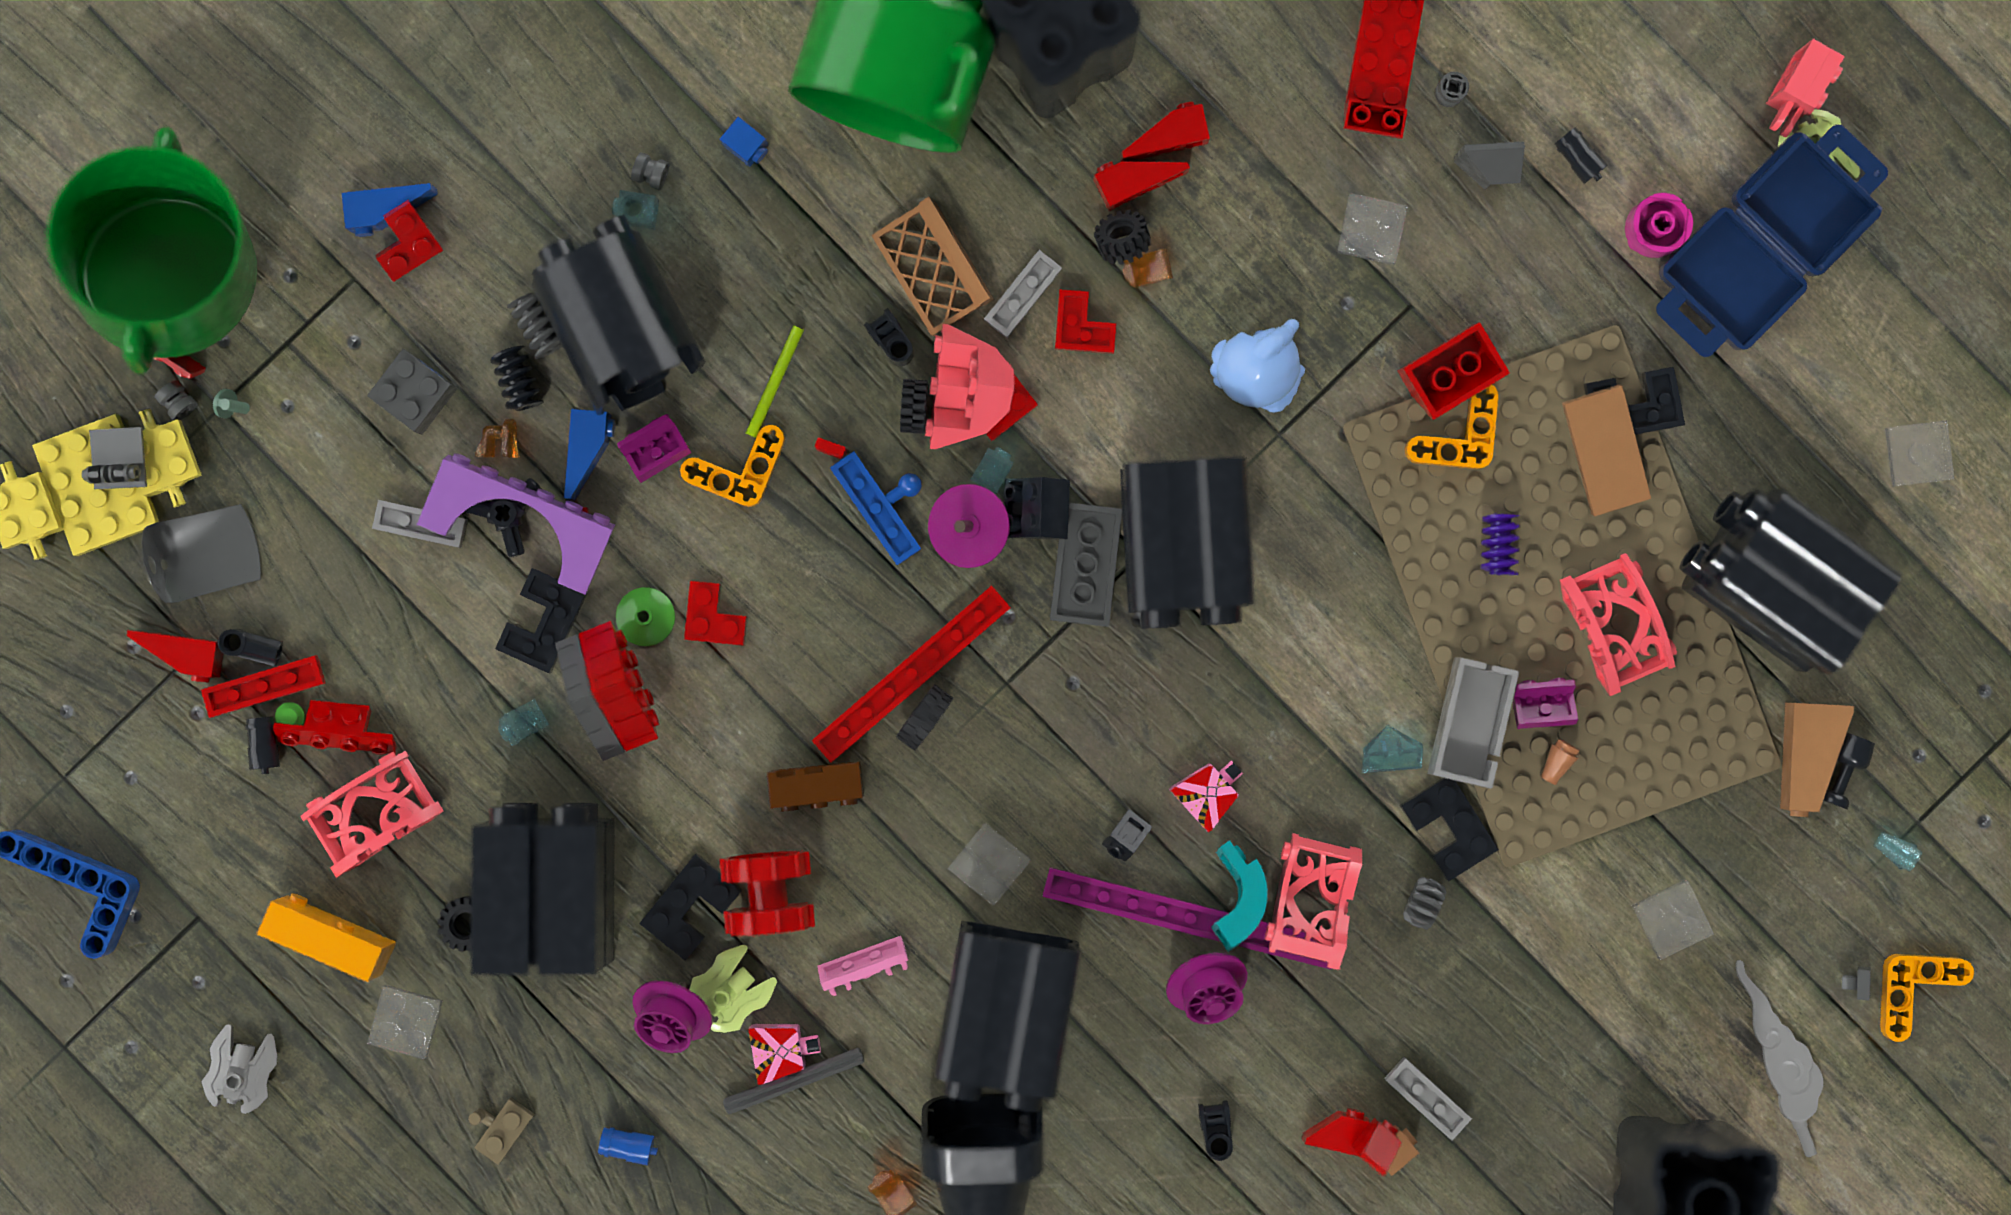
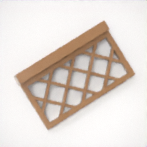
[871,197,994,336]

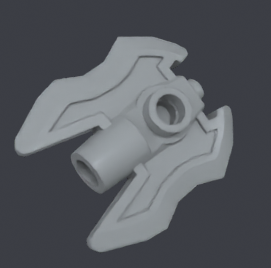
[201,1024,277,1114]

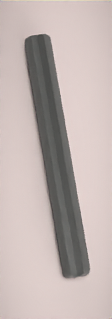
[723,1048,865,1114]

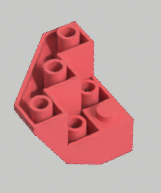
[925,324,1014,449]

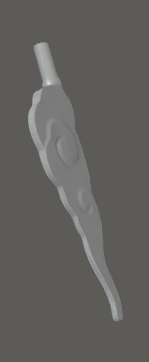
[1736,960,1823,1157]

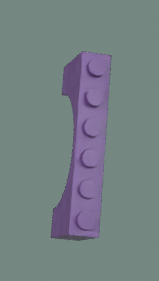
[417,453,615,594]

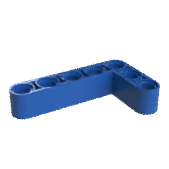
[0,829,140,959]

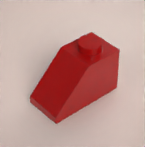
[1301,1108,1371,1157]
[1352,1117,1402,1176]

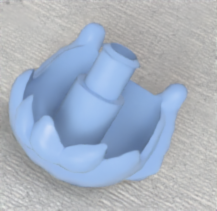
[1210,319,1305,413]

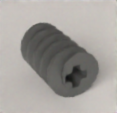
[507,293,561,359]

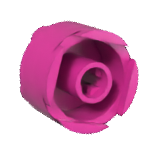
[1625,193,1693,258]

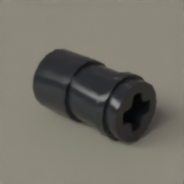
[1554,127,1608,184]
[245,716,280,774]

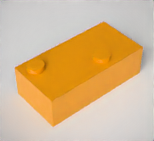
[257,893,396,982]

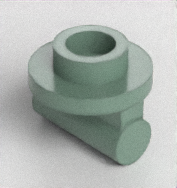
[213,389,250,418]

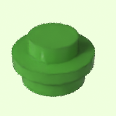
[275,702,306,726]

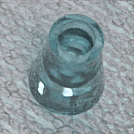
[1873,832,1922,872]

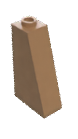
[1780,702,1854,817]

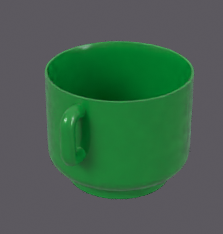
[788,0,996,153]
[47,127,257,375]

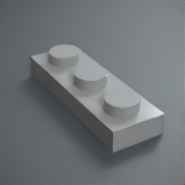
[984,250,1062,338]
[372,500,468,548]
[1384,1057,1472,1141]

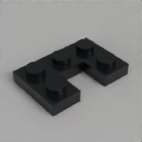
[1584,367,1685,435]
[495,568,588,674]
[1399,778,1499,881]
[639,853,742,961]

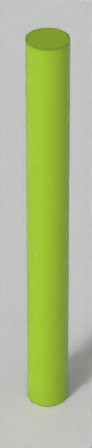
[745,325,804,438]

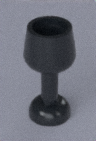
[1824,733,1875,810]

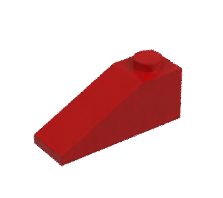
[1120,102,1210,162]
[1093,161,1190,211]
[127,630,224,683]

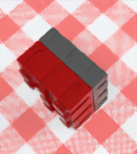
[555,621,660,761]

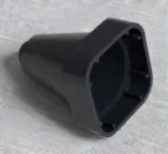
[920,1094,1044,1215]

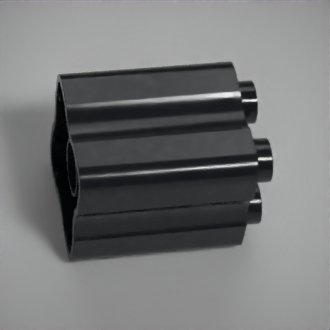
[983,0,1140,118]
[1120,457,1255,629]
[1679,488,1902,674]
[934,921,1081,1111]
[1613,1116,1780,1215]

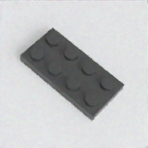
[1050,503,1122,627]

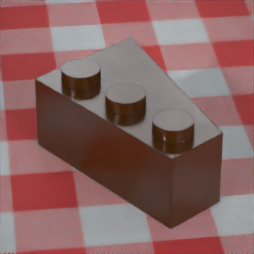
[767,761,864,812]

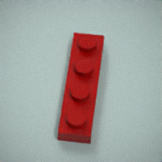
[201,655,326,718]

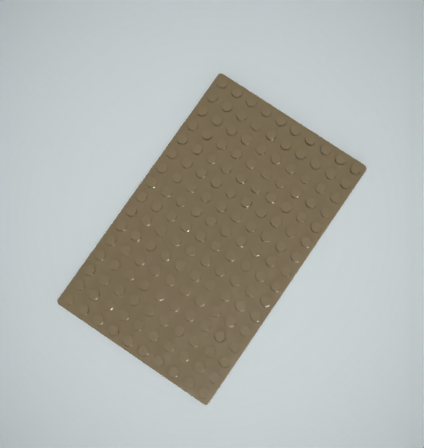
[1342,325,1781,867]

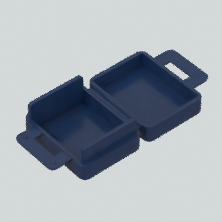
[1656,124,1888,357]

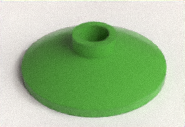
[616,587,675,646]

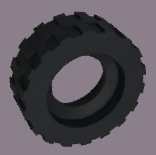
[896,684,954,751]

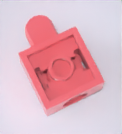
[1766,39,1845,138]

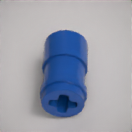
[598,1127,658,1166]

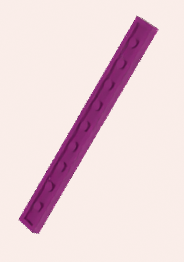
[1042,867,1332,970]

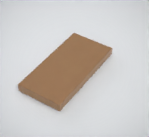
[1562,385,1651,517]

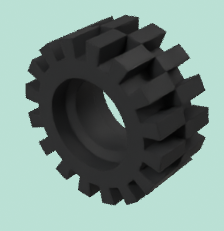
[1094,210,1151,265]
[900,379,928,434]
[437,896,471,952]

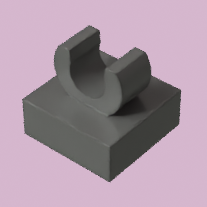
[1842,967,1871,1000]

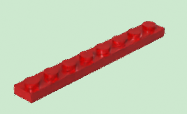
[811,585,1011,763]

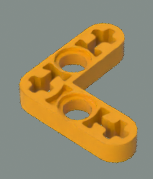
[1405,385,1498,469]
[680,425,785,507]
[1880,954,1974,1042]

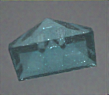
[1362,725,1423,773]

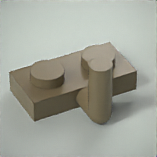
[468,1098,535,1165]

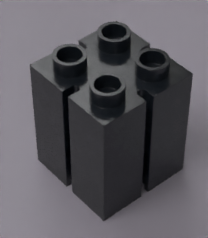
[471,803,615,975]

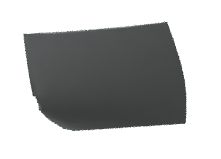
[141,504,261,603]

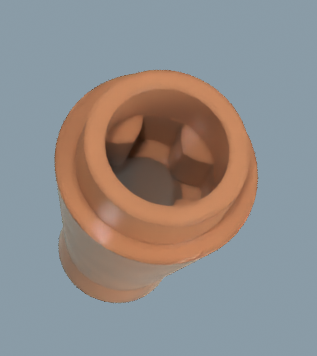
[1540,739,1580,785]

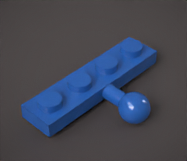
[830,451,922,566]

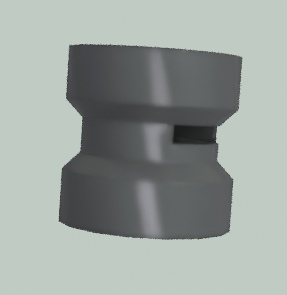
[1435,72,1469,107]
[631,152,669,190]
[154,380,198,421]

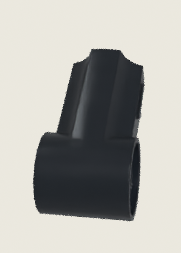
[218,629,283,666]

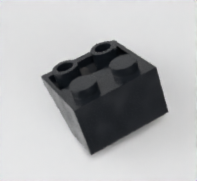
[1004,477,1070,540]

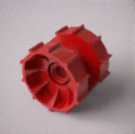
[719,850,815,936]

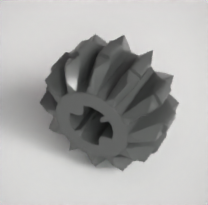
[1403,877,1446,930]

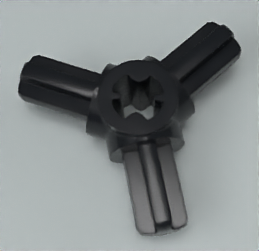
[464,478,542,557]

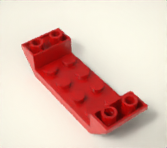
[1343,0,1424,139]

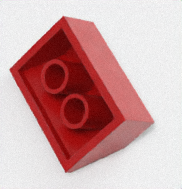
[1397,322,1510,420]

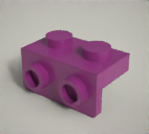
[617,414,692,483]
[1512,678,1579,729]

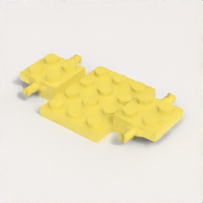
[0,409,202,560]

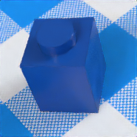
[720,116,768,167]

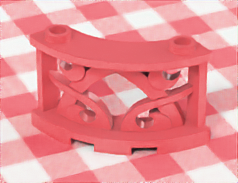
[1560,553,1677,696]
[300,751,444,878]
[1265,833,1363,970]

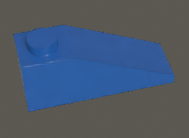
[341,183,437,237]
[564,409,615,500]

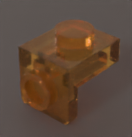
[1123,249,1173,287]
[867,1170,917,1215]

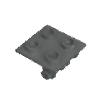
[82,427,147,489]

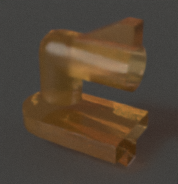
[475,419,519,458]

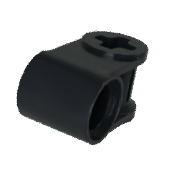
[863,308,914,366]
[1198,1100,1233,1161]

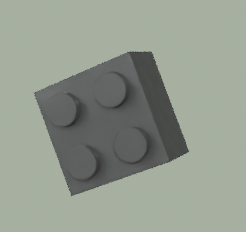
[367,349,458,435]

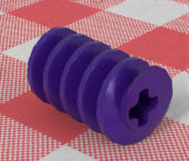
[1480,514,1520,576]

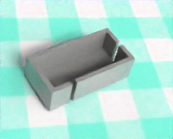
[1427,657,1519,789]

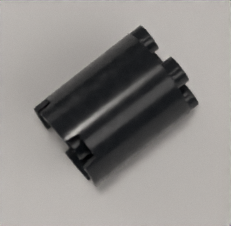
[531,215,706,416]

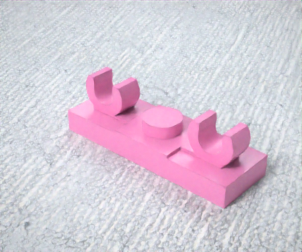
[817,936,908,996]

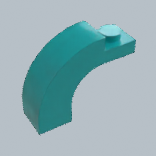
[1211,841,1268,952]

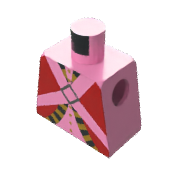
[1169,761,1243,833]
[748,1024,821,1085]

